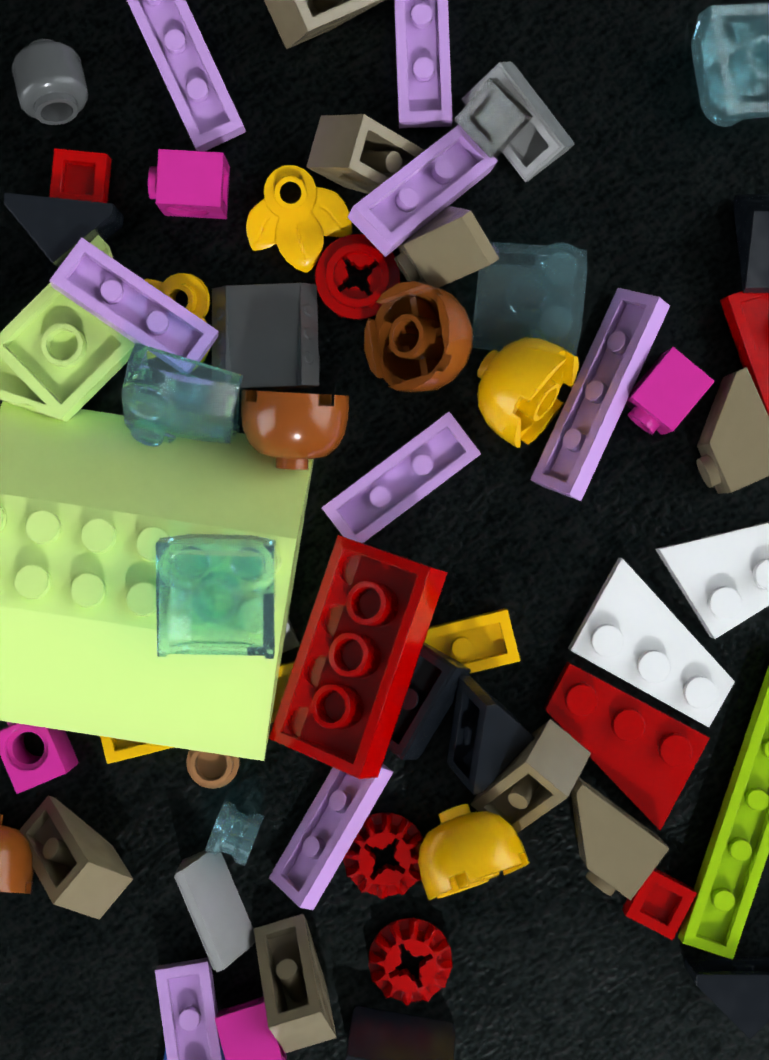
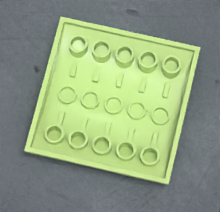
[0,401,314,761]

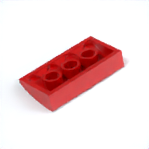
[269,535,448,779]

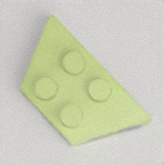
[0,235,141,422]

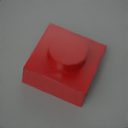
[49,148,112,203]
[622,868,697,940]

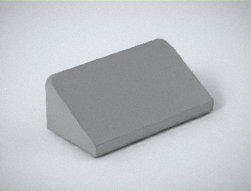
[462,61,574,182]
[174,847,255,972]

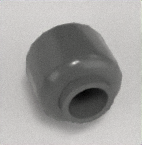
[12,39,88,125]

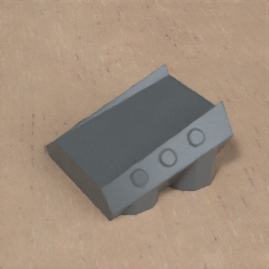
[212,283,321,393]

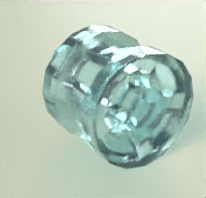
[205,801,264,866]

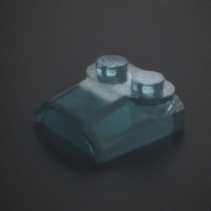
[691,3,769,127]
[472,242,587,356]
[122,343,243,447]
[156,534,278,659]

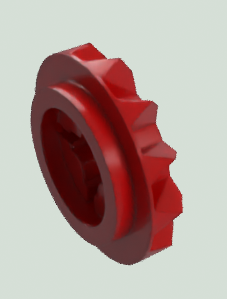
[315,234,400,321]
[343,813,424,899]
[368,918,453,1006]

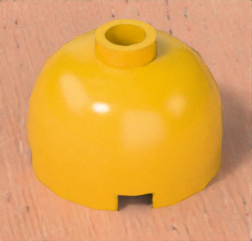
[477,337,579,448]
[418,804,530,900]

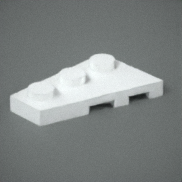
[655,521,769,639]
[568,558,735,727]

